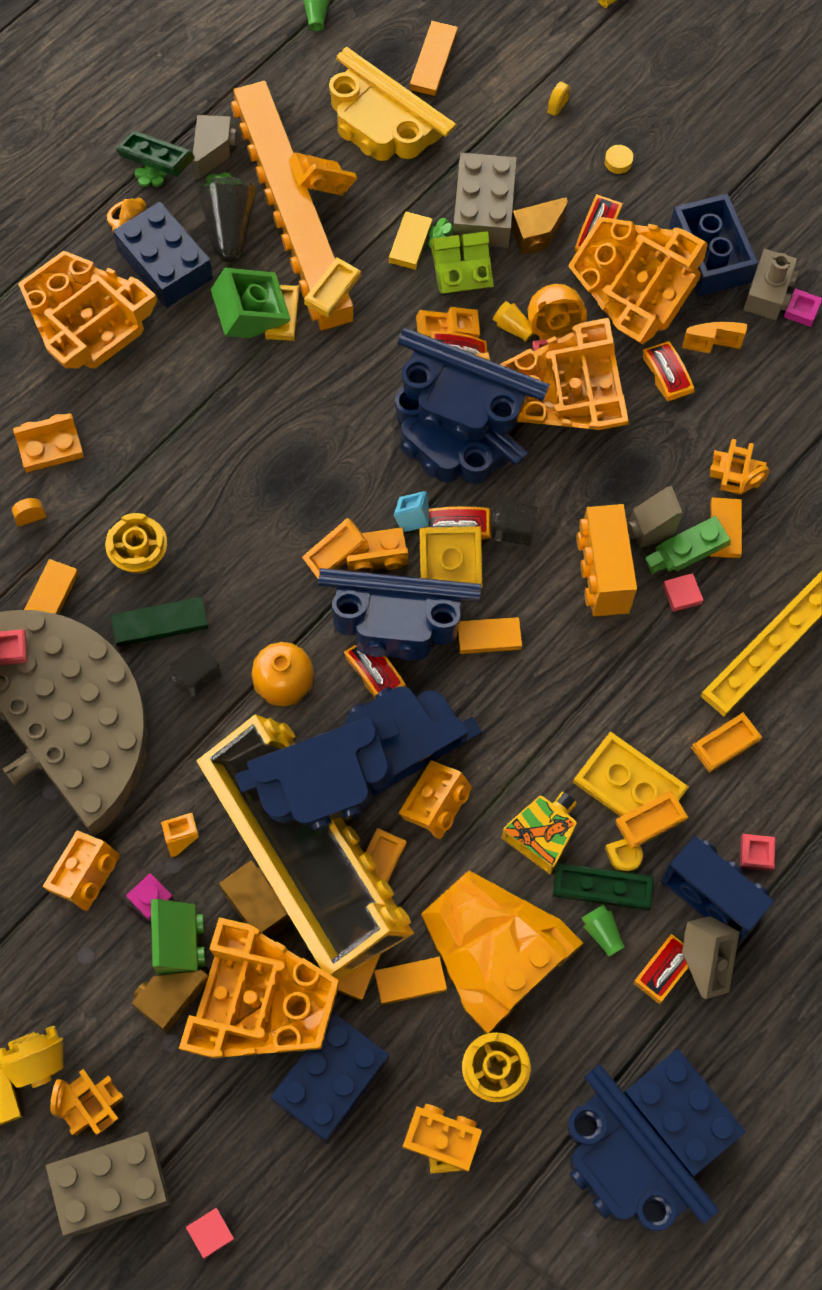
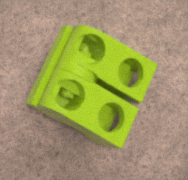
[430,231,494,294]

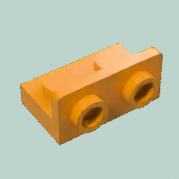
[289,152,357,196]
[13,413,84,473]
[346,527,409,573]
[399,760,472,839]
[43,830,120,911]
[402,1104,482,1172]

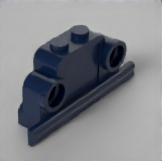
[398,328,550,441]
[395,388,529,484]
[318,568,481,660]
[345,686,482,798]
[235,716,400,831]
[567,1064,719,1231]

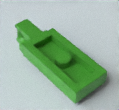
[645,516,731,575]

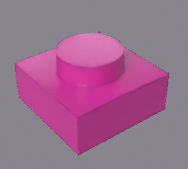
[784,288,822,327]
[126,873,174,921]

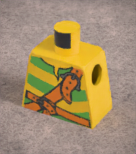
[501,792,577,875]

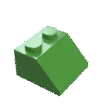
[211,268,291,338]
[151,899,206,976]

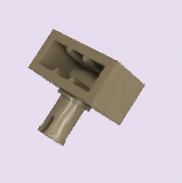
[743,249,799,320]

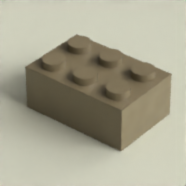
[453,152,516,248]
[46,1131,171,1238]

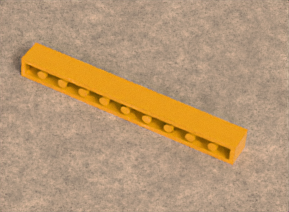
[231,81,354,331]

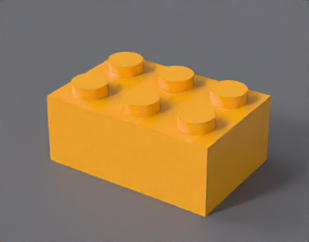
[576,504,637,617]

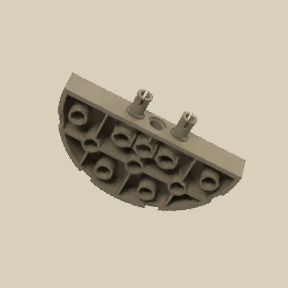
[0,610,148,837]

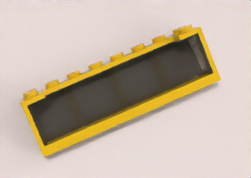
[197,714,414,978]

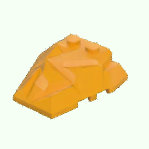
[568,217,707,344]
[18,251,158,368]
[500,318,629,430]
[421,870,584,1034]
[179,917,340,1058]

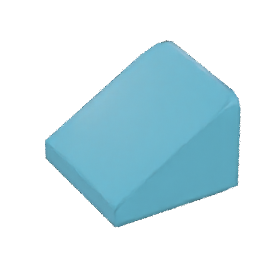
[394,491,429,532]

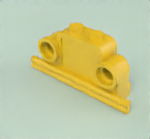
[329,47,457,161]

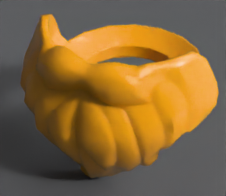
[107,198,147,233]

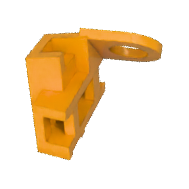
[710,439,770,495]
[50,1069,123,1135]

